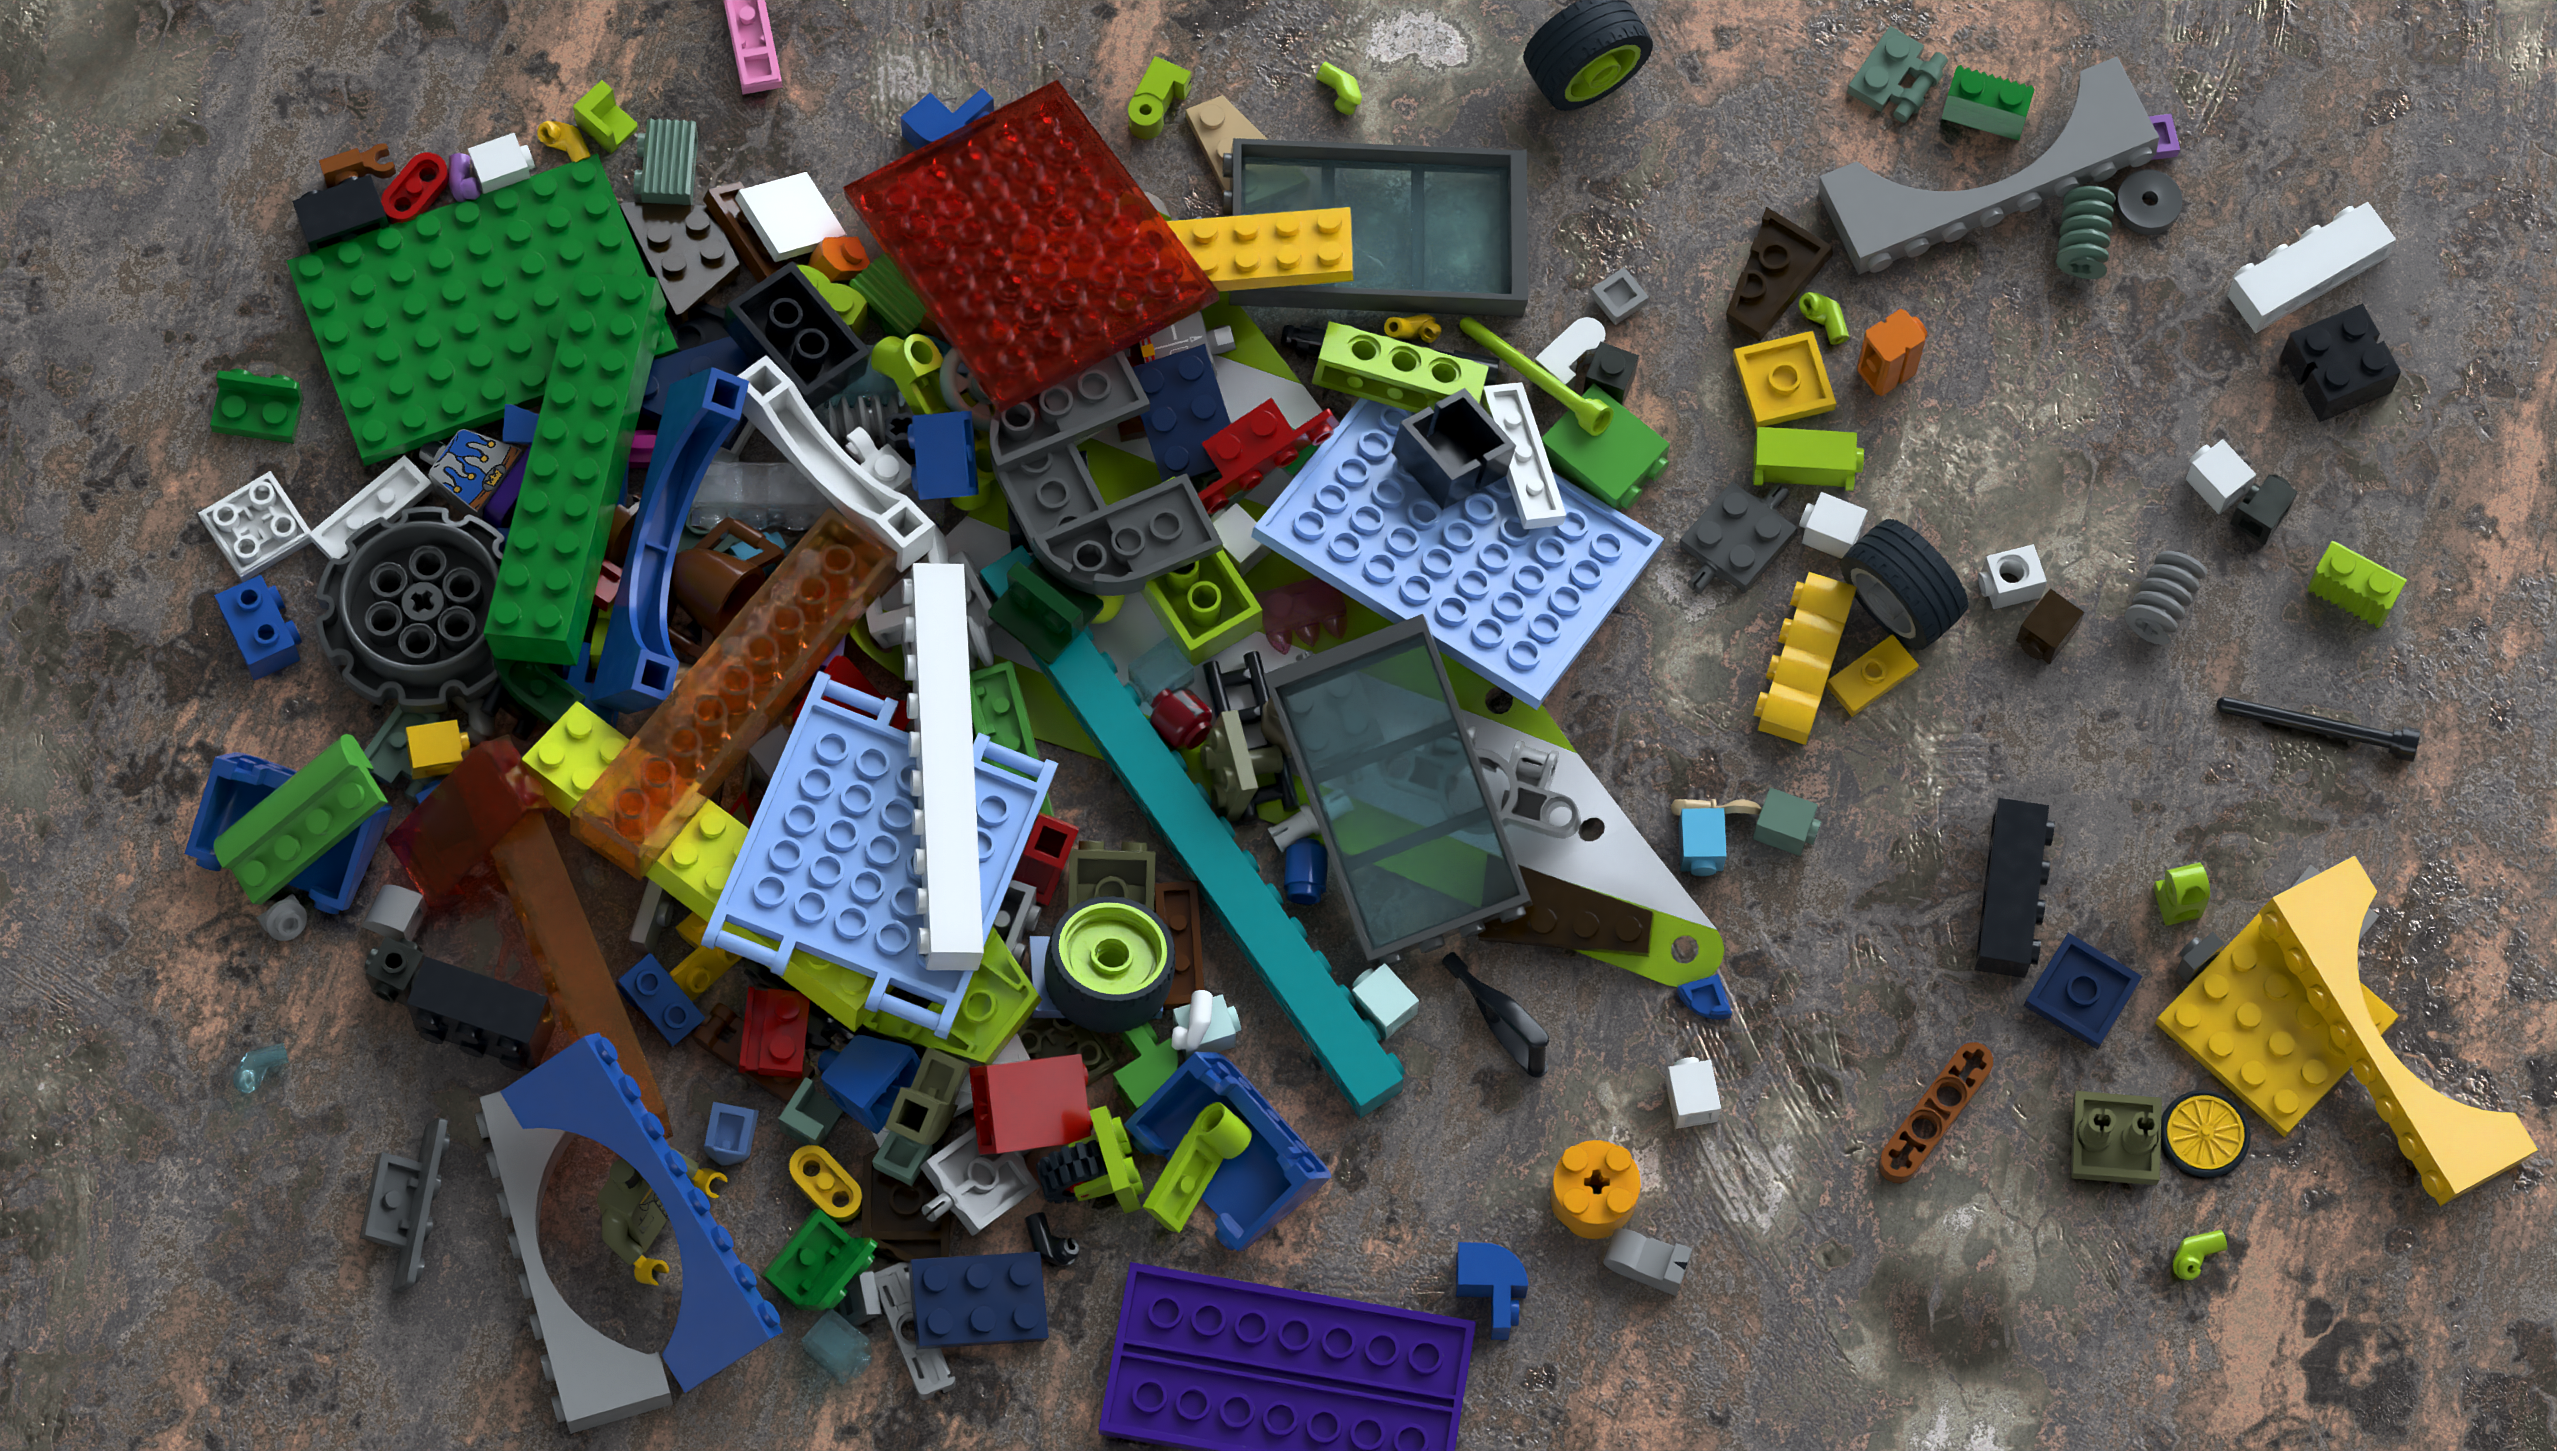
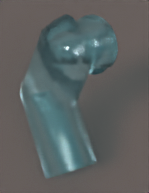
[233,1042,289,1093]

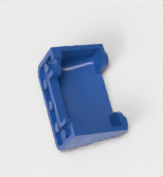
[184,752,393,914]
[1124,1052,1332,1252]

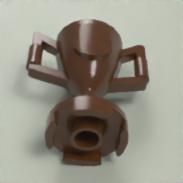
[604,494,785,666]

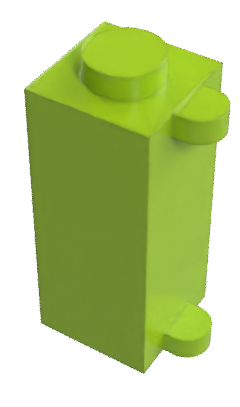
[1752,427,1864,491]

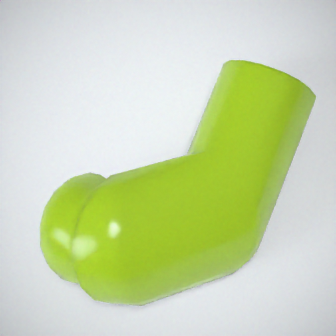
[1316,61,1362,115]
[1798,292,1850,345]
[2173,1229,2227,1280]

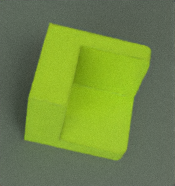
[573,80,638,154]

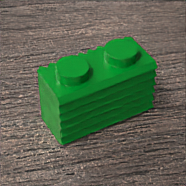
[1941,65,2035,141]

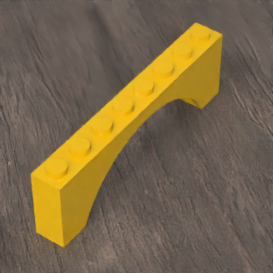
[2259,856,2538,1207]

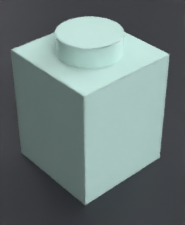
[1352,963,1419,1040]
[1173,994,1241,1060]

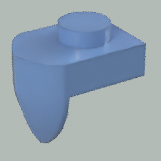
[703,1102,759,1166]

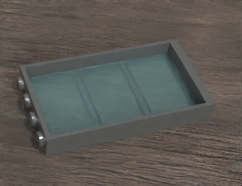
[1222,138,1528,317]
[1263,614,1533,967]

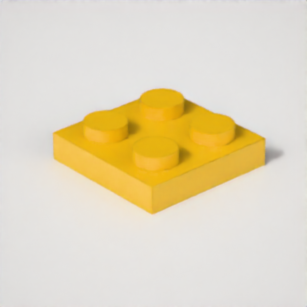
[1733,331,1836,429]

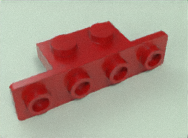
[1198,397,1340,515]

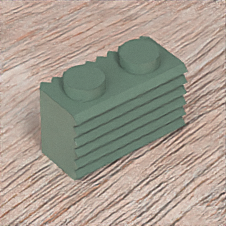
[634,118,698,205]

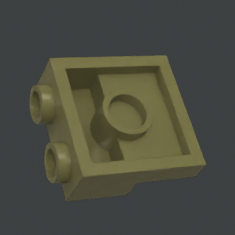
[1068,840,1156,912]

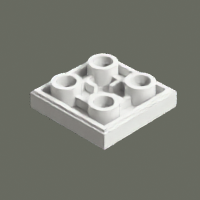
[735,172,847,262]
[198,471,312,583]

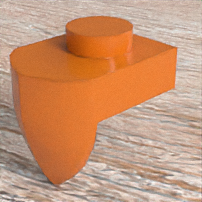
[808,237,871,283]

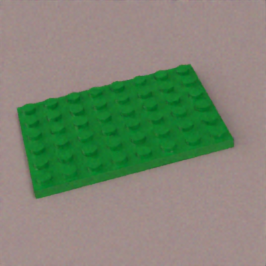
[286,154,679,467]

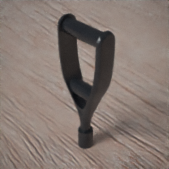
[1442,952,1549,1078]

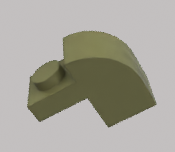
[884,1047,970,1145]

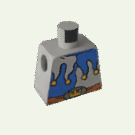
[419,429,523,520]

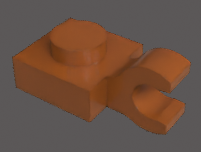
[319,143,396,189]

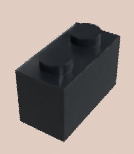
[292,174,389,253]

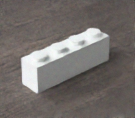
[2227,202,2396,334]

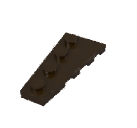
[1478,854,1654,957]

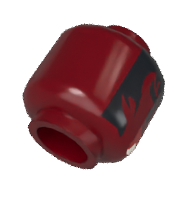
[1150,687,1213,750]

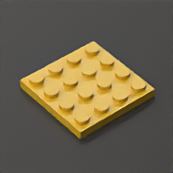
[2155,913,2399,1138]

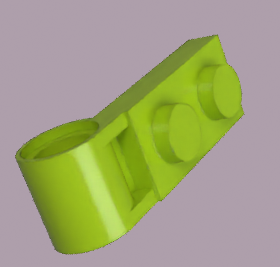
[1142,1102,1252,1233]

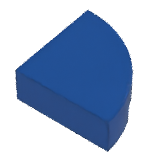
[1677,974,1732,1020]

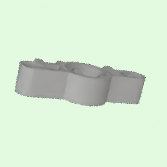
[1378,716,1581,839]

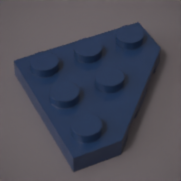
[640,336,754,451]

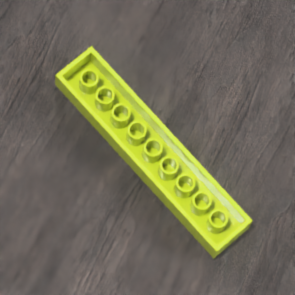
[521,701,895,1032]

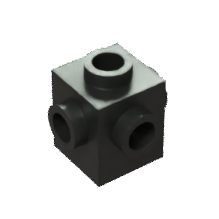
[364,937,425,1006]

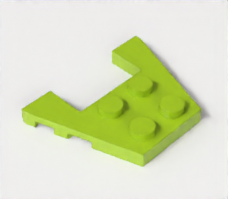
[862,926,1042,1066]

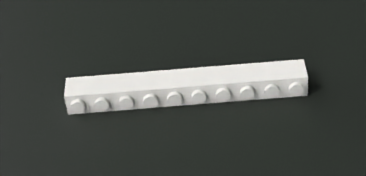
[901,563,984,971]

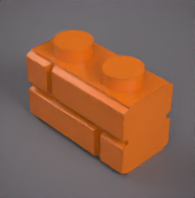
[1857,309,1927,397]

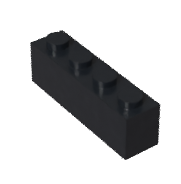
[1974,798,2055,978]

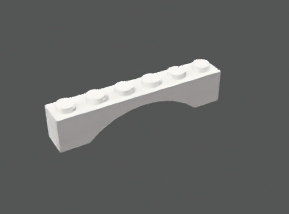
[737,355,935,572]

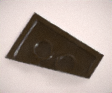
[1726,207,1833,341]

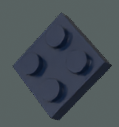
[2024,932,2143,1050]

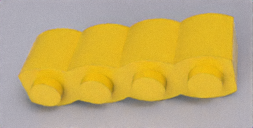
[1753,572,1857,745]

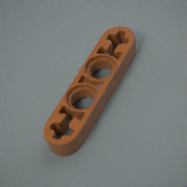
[1879,1042,1993,1184]

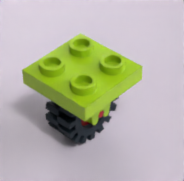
[1036,1106,1145,1214]

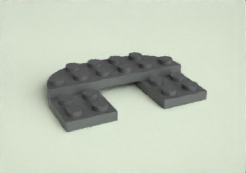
[989,334,1223,596]

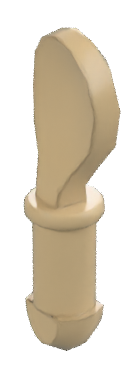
[1671,799,1762,816]

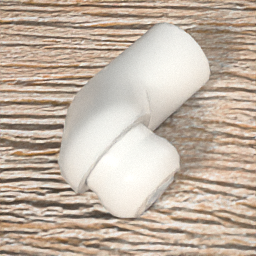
[1171,990,1213,1053]

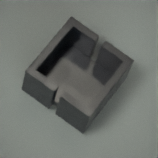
[2281,303,2401,423]
[1391,388,1517,510]

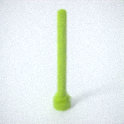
[1460,317,1614,436]

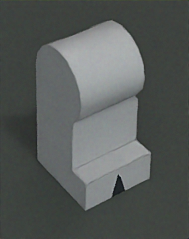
[1603,1228,1692,1296]

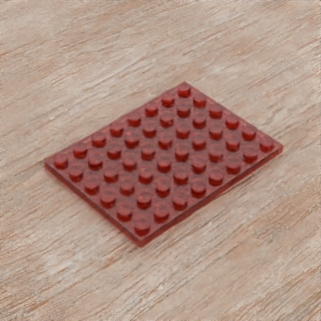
[843,79,1219,413]

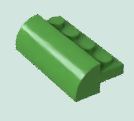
[969,660,1054,827]
[214,734,388,905]

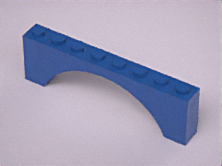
[590,367,749,715]
[500,1032,783,1393]

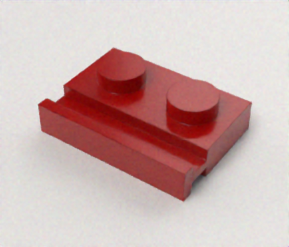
[739,986,811,1079]

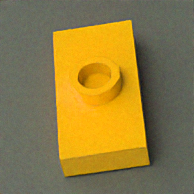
[1826,634,1919,717]

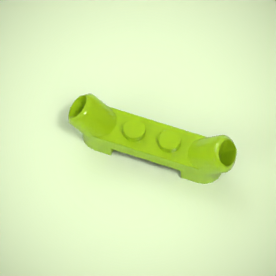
[871,334,996,511]

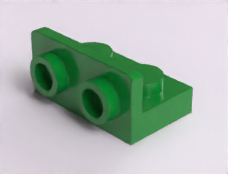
[210,369,304,444]

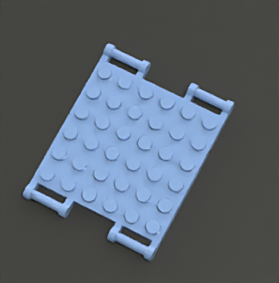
[701,671,1059,1040]

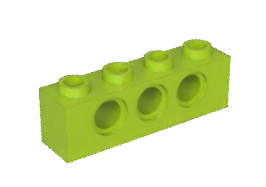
[1311,321,1489,413]

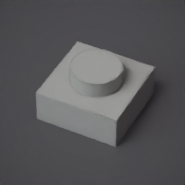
[1590,267,1649,325]

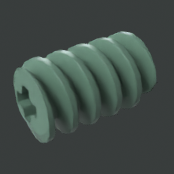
[2056,186,2116,279]

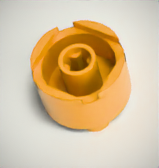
[1550,1140,1641,1239]

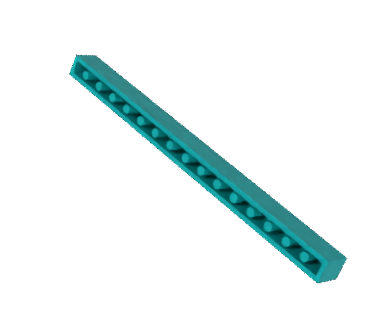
[980,545,1405,1119]

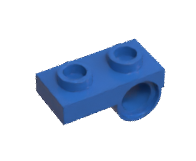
[615,952,706,1047]

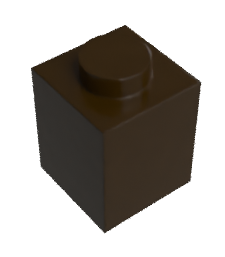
[2016,588,2085,665]

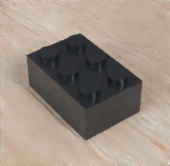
[723,261,871,411]
[406,957,556,1071]

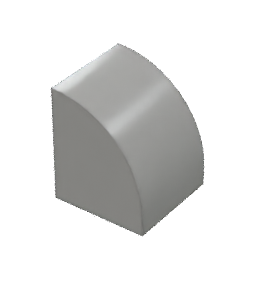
[362,885,428,942]

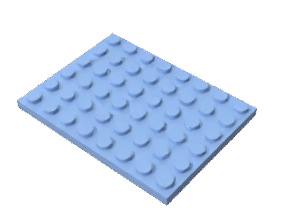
[1251,397,1664,710]

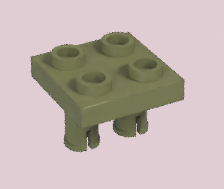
[2071,1091,2162,1185]

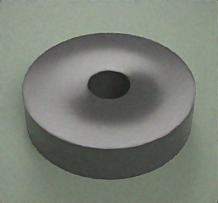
[2115,169,2183,235]

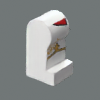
[1534,317,1606,390]

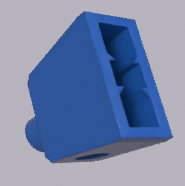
[818,1035,921,1135]

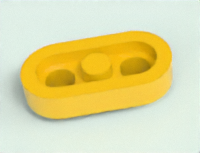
[789,1145,862,1222]

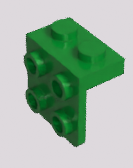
[760,1209,878,1311]

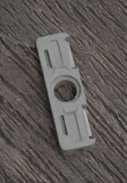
[874,1262,956,1400]

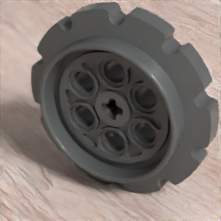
[316,507,506,714]

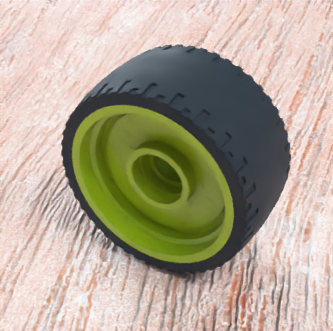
[1044,896,1176,1034]

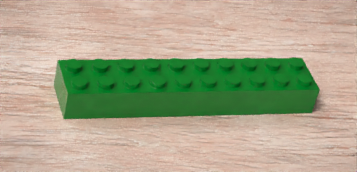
[483,271,667,666]

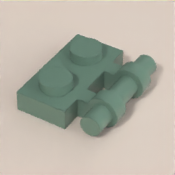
[1847,26,1948,123]
[364,703,463,803]

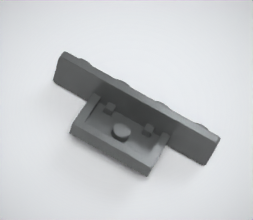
[359,1117,450,1293]

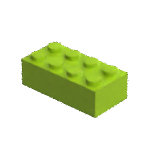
[1140,477,1263,669]

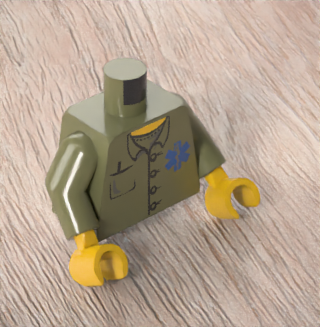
[597,1147,728,1286]

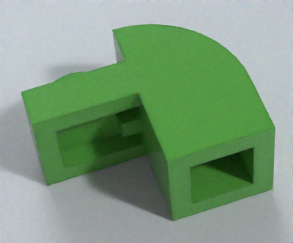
[1113,1022,1178,1115]

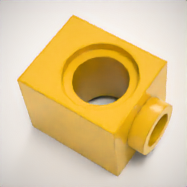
[405,720,471,780]

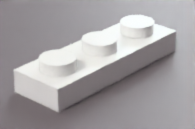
[309,455,434,560]

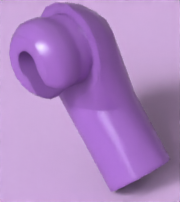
[448,153,481,202]

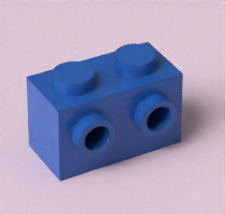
[908,411,979,500]
[214,575,303,681]

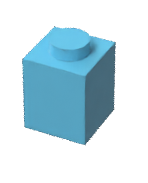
[1678,808,1726,876]

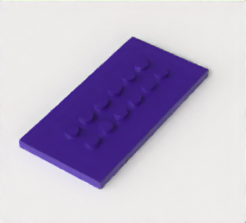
[1098,1262,1476,1451]

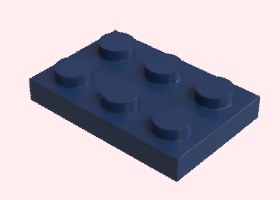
[1132,344,1231,483]
[908,1252,1049,1350]

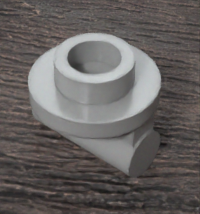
[256,894,307,941]

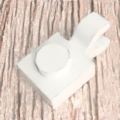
[845,426,912,492]

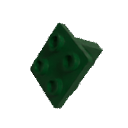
[988,558,1104,665]

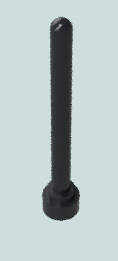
[2216,696,2420,762]

